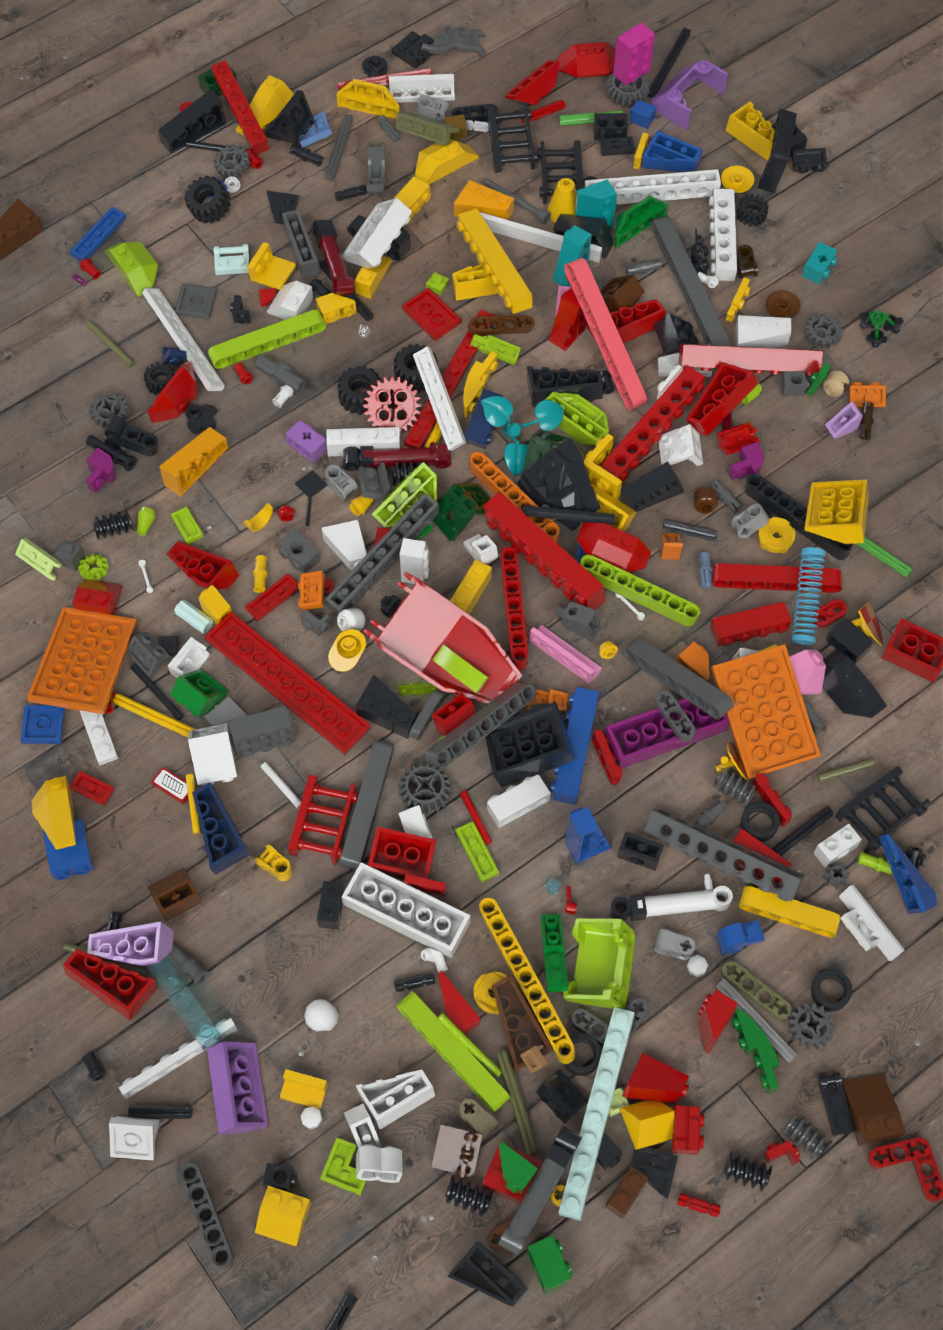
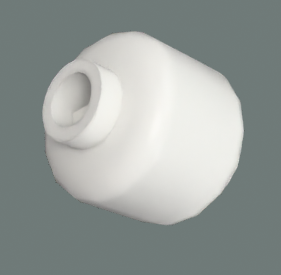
[337,608,365,632]

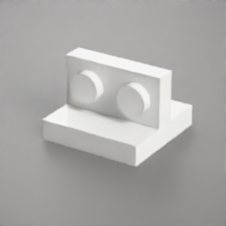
[109,1116,159,1160]

